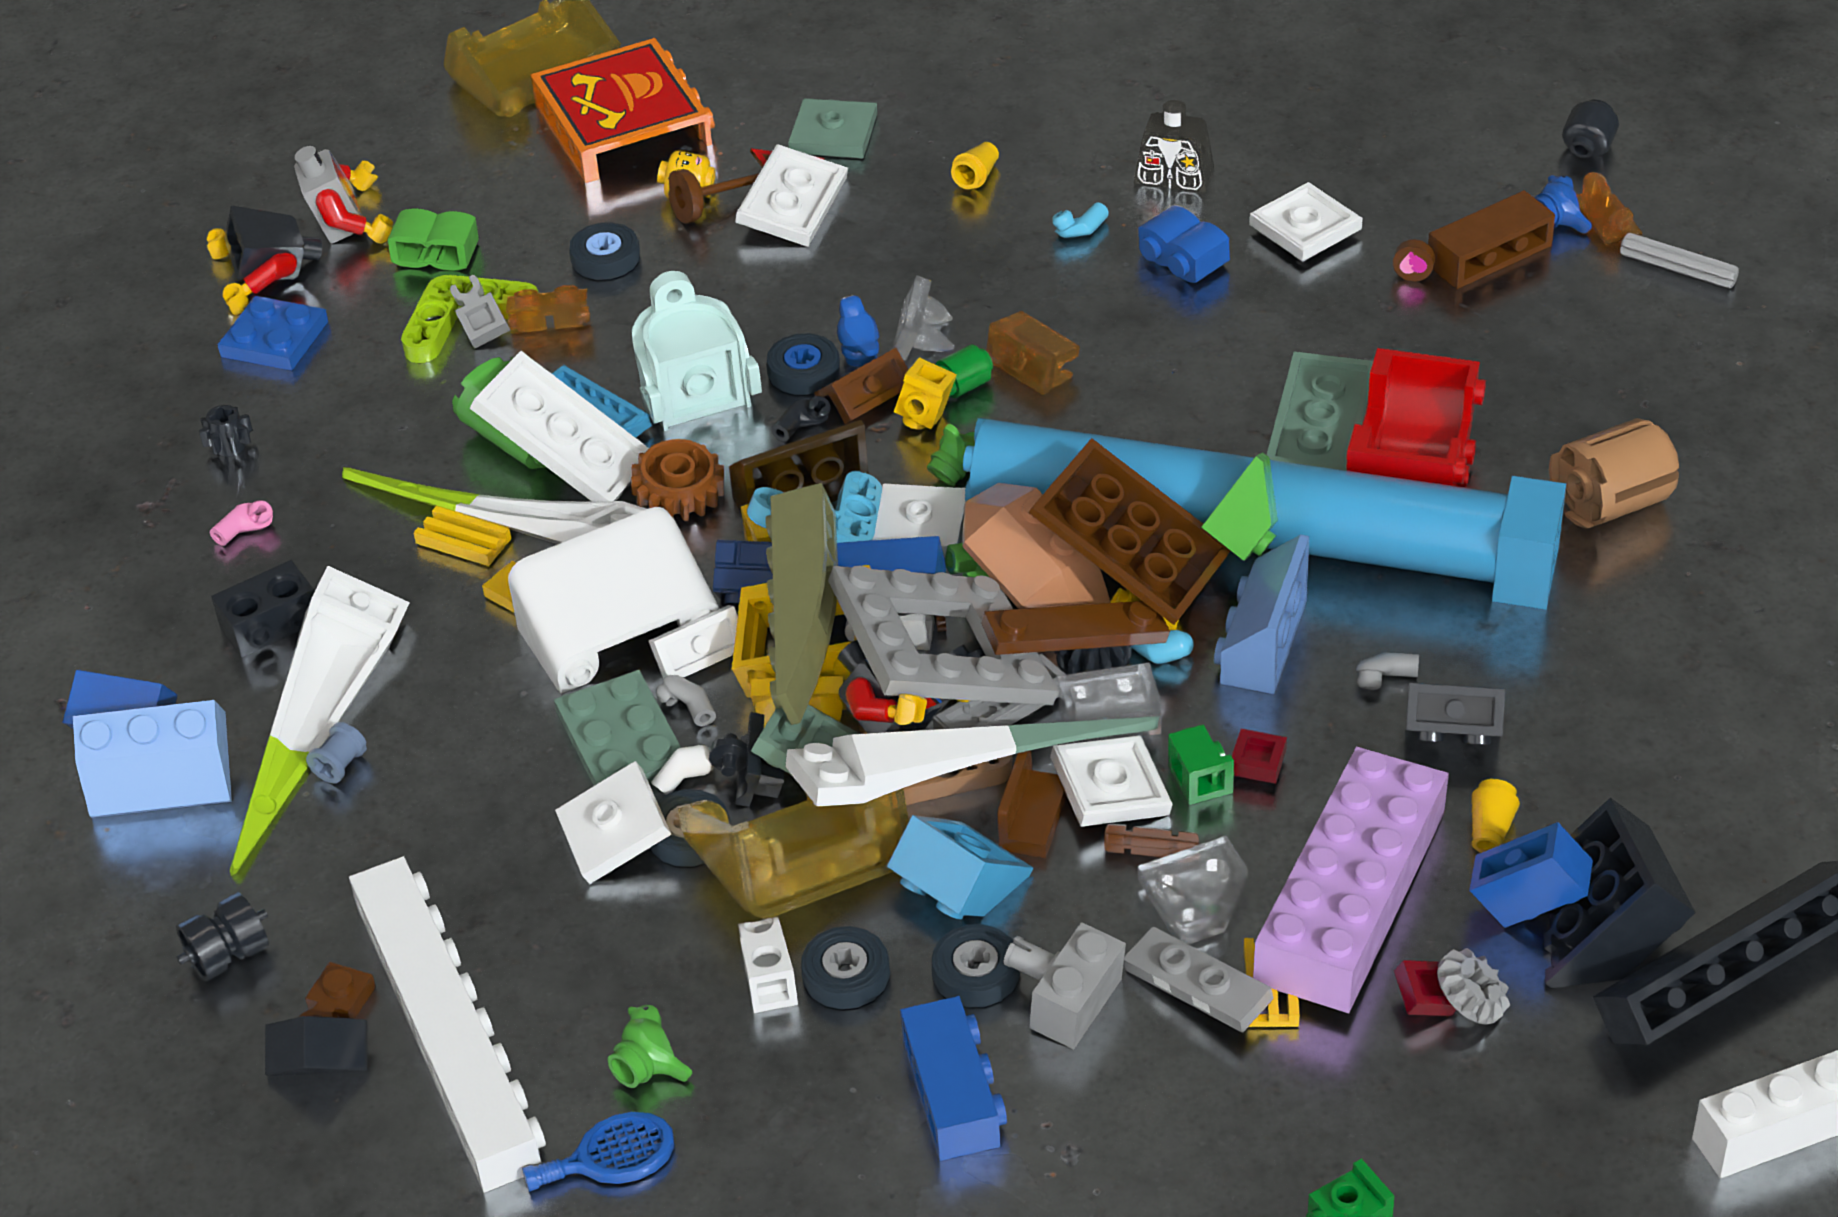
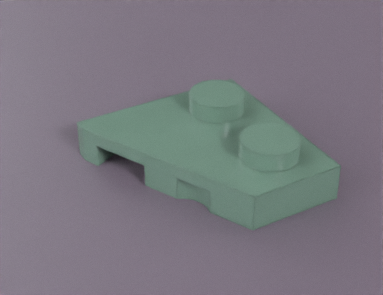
[751,704,859,775]

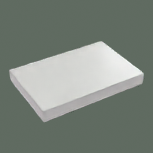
[735,144,848,247]

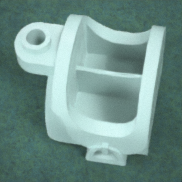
[632,271,762,431]

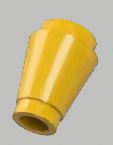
[951,142,999,189]
[1471,779,1520,853]

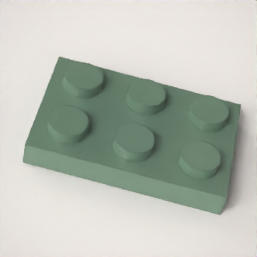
[554,670,681,786]

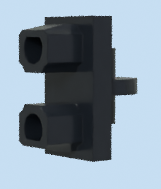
[709,712,785,807]

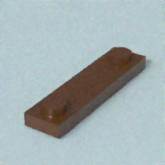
[981,601,1170,655]

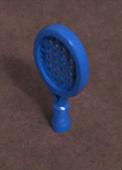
[522,1112,674,1192]

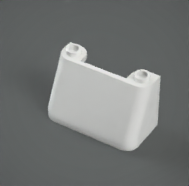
[508,507,720,694]

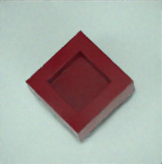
[1232,728,1287,784]
[1394,960,1456,1016]

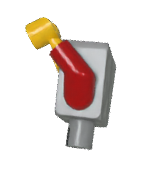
[294,146,394,244]

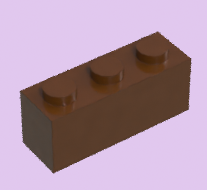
[1428,190,1555,289]

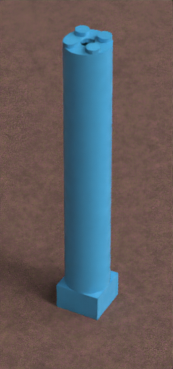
[963,418,1566,610]

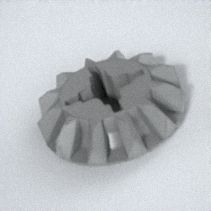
[1437,948,1510,1024]

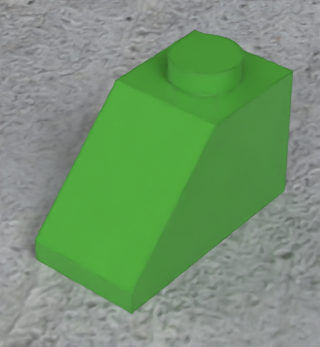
[1201,452,1278,561]

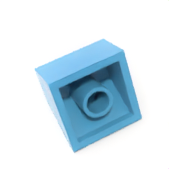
[887,815,1033,919]

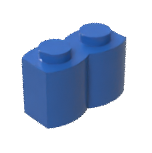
[1138,205,1230,283]

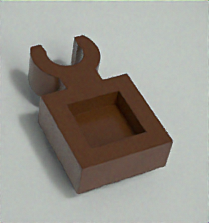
[299,962,376,1019]

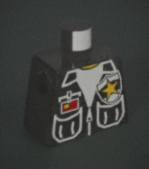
[1134,100,1214,193]

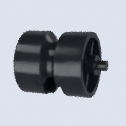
[176,892,269,981]

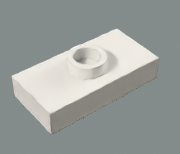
[649,605,738,678]

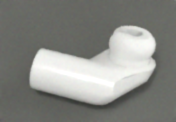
[651,745,714,795]

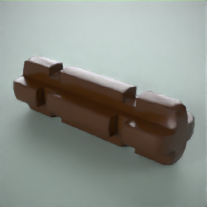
[1104,824,1199,861]

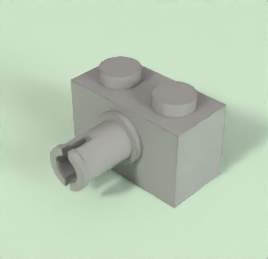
[1004,922,1126,1050]

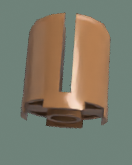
[1549,418,1679,529]

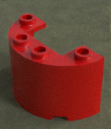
[1346,348,1486,488]

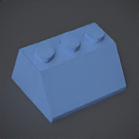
[1214,534,1309,694]

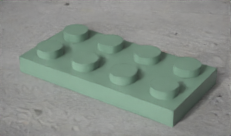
[1266,352,1373,471]

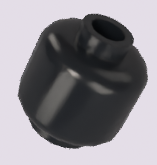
[1562,99,1619,158]

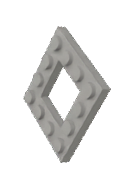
[828,566,1059,705]

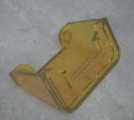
[444,0,621,117]
[678,788,909,919]

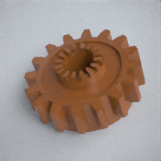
[631,439,724,521]

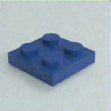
[217,296,328,371]

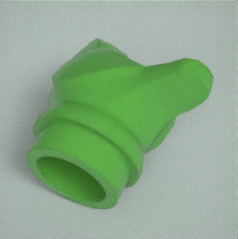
[927,424,975,487]
[608,1005,692,1088]

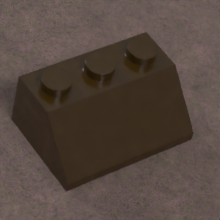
[729,420,869,513]

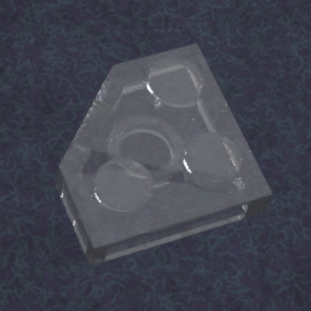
[1138,836,1248,944]

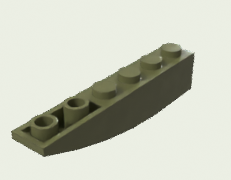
[765,483,838,725]

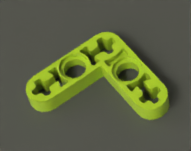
[401,275,541,363]

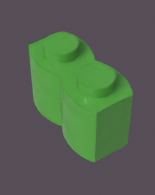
[388,209,479,271]

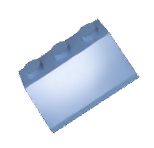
[73,700,232,818]

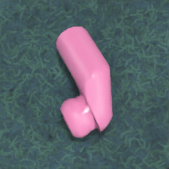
[210,500,273,546]

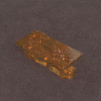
[1577,172,1643,244]
[506,285,591,333]

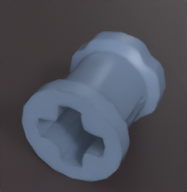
[306,722,367,783]

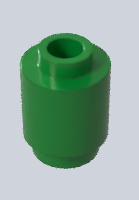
[935,344,993,398]

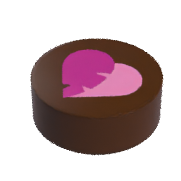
[1393,239,1435,282]

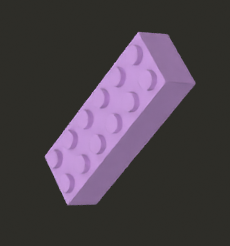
[1253,747,1449,1013]

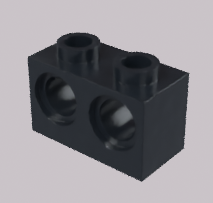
[211,560,315,657]

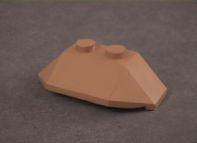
[962,483,1110,609]

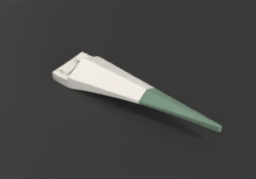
[786,716,1159,806]

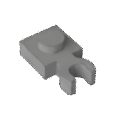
[450,275,510,348]

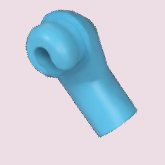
[1052,202,1109,238]
[1131,630,1194,664]

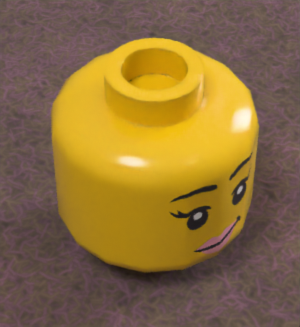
[657,150,716,199]

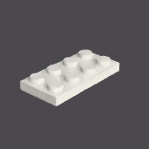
[470,351,649,502]

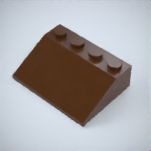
[1028,438,1231,625]

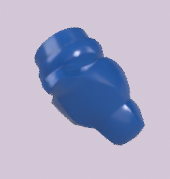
[1535,175,1592,234]
[837,295,879,367]

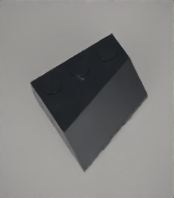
[1543,797,1696,988]

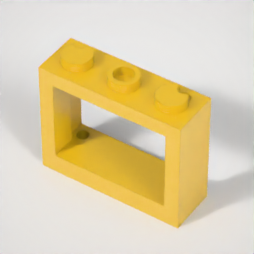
[732,565,871,698]

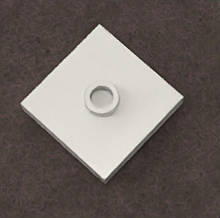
[1249,182,1362,261]
[872,484,966,558]
[1050,735,1173,827]
[555,761,671,884]

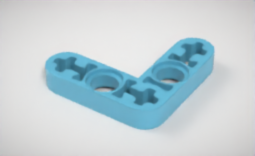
[747,471,882,543]

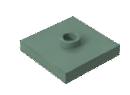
[788,98,878,158]

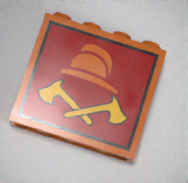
[530,38,715,183]

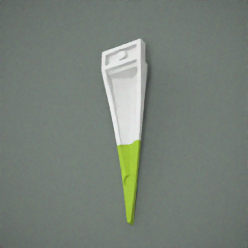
[342,467,646,544]
[230,566,410,876]

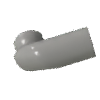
[1356,652,1419,690]
[656,675,716,727]

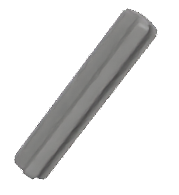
[1620,233,1739,289]

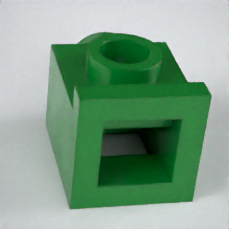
[1168,724,1234,805]
[1306,1158,1395,1217]

